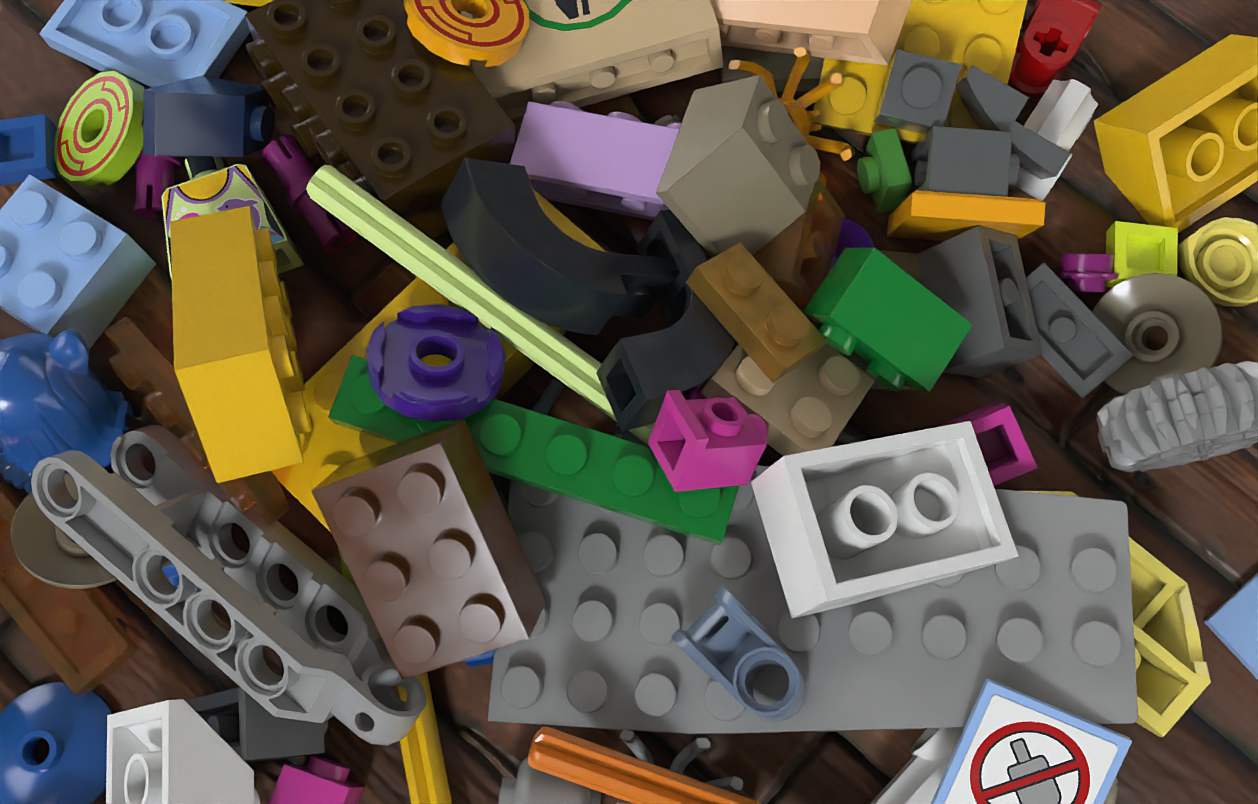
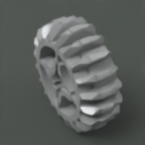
[1096,361,1258,472]

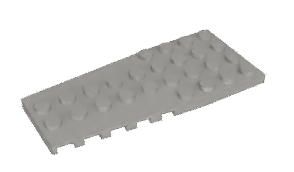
[488,465,1138,734]

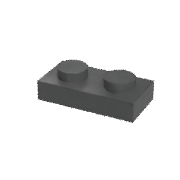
[1026,262,1134,398]

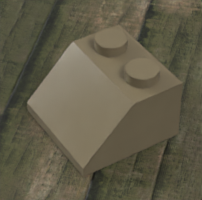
[656,75,821,258]

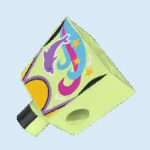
[161,156,304,279]

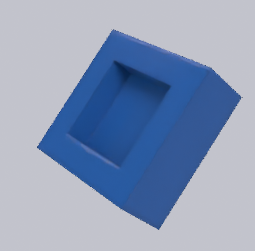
[0,114,57,186]

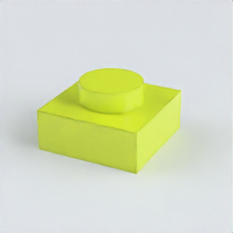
[1105,221,1178,288]

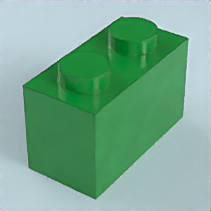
[803,248,973,392]

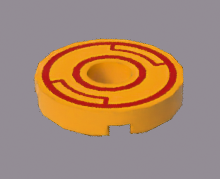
[404,0,530,67]

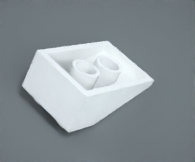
[751,421,1018,619]

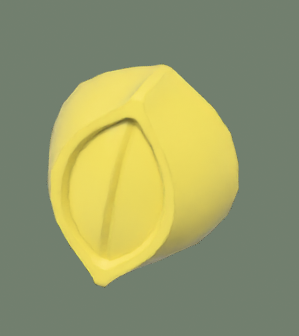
[1177,217,1258,307]

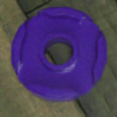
[366,304,506,422]

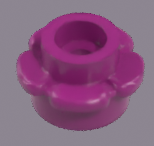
[1054,254,1119,292]

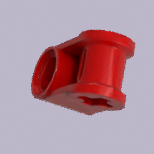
[1008,0,1102,99]

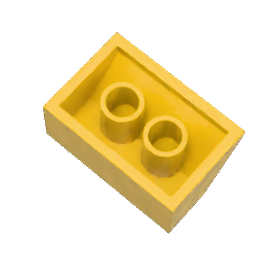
[1094,34,1258,233]

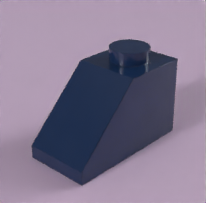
[143,76,275,157]

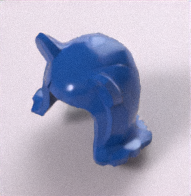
[0,329,134,494]

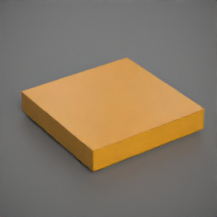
[887,190,1046,241]

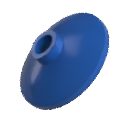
[0,682,115,804]

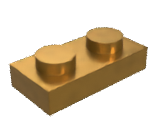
[686,242,827,383]

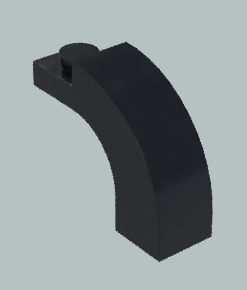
[440,158,674,335]
[596,209,736,432]

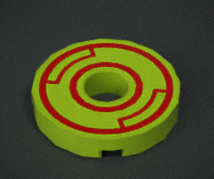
[54,71,145,189]

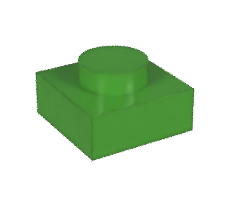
[857,128,912,214]

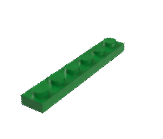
[328,355,739,545]

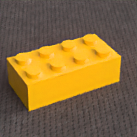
[170,206,312,483]

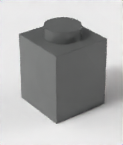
[873,49,961,135]

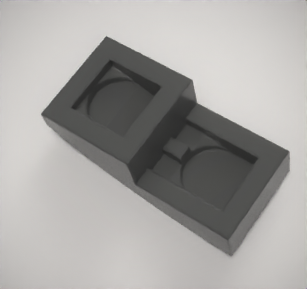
[955,65,1071,180]

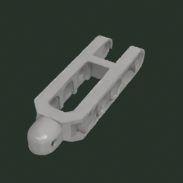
[31,425,427,746]

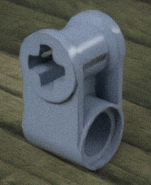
[671,585,807,722]

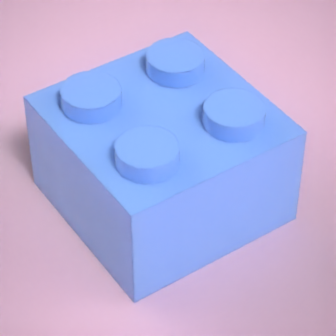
[0,175,156,349]

